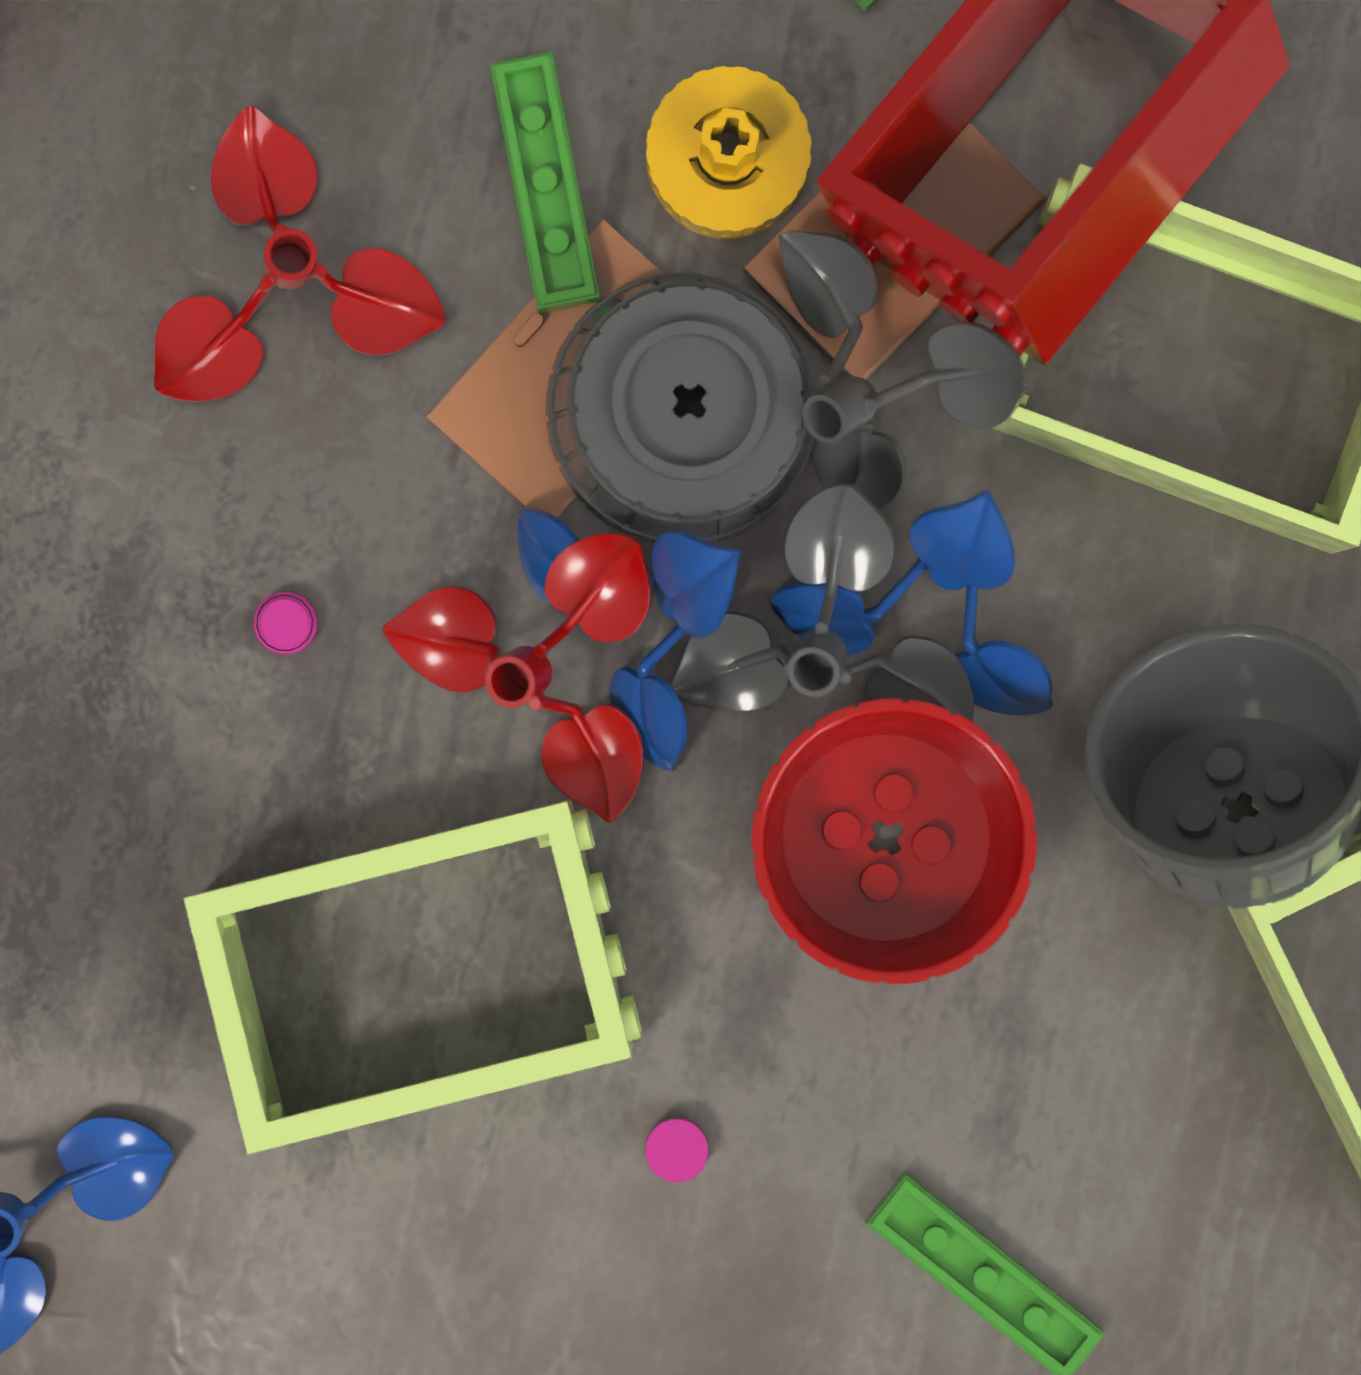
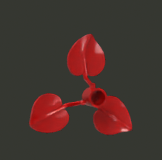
[154,106,446,402]
[382,532,652,823]

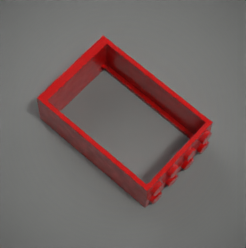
[815,0,1290,365]

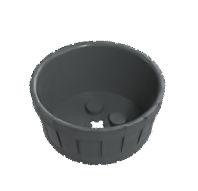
[546,273,817,543]
[1085,624,1361,909]

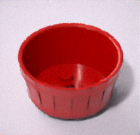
[752,699,1037,984]

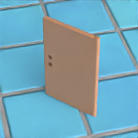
[743,122,1046,380]
[426,219,664,518]

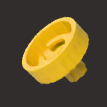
[646,66,812,240]

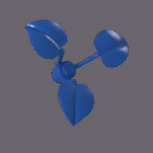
[769,490,1053,715]
[518,507,740,771]
[0,1116,174,1354]

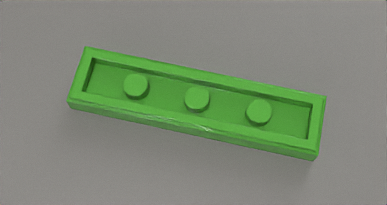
[490,52,600,314]
[865,1172,1105,1375]

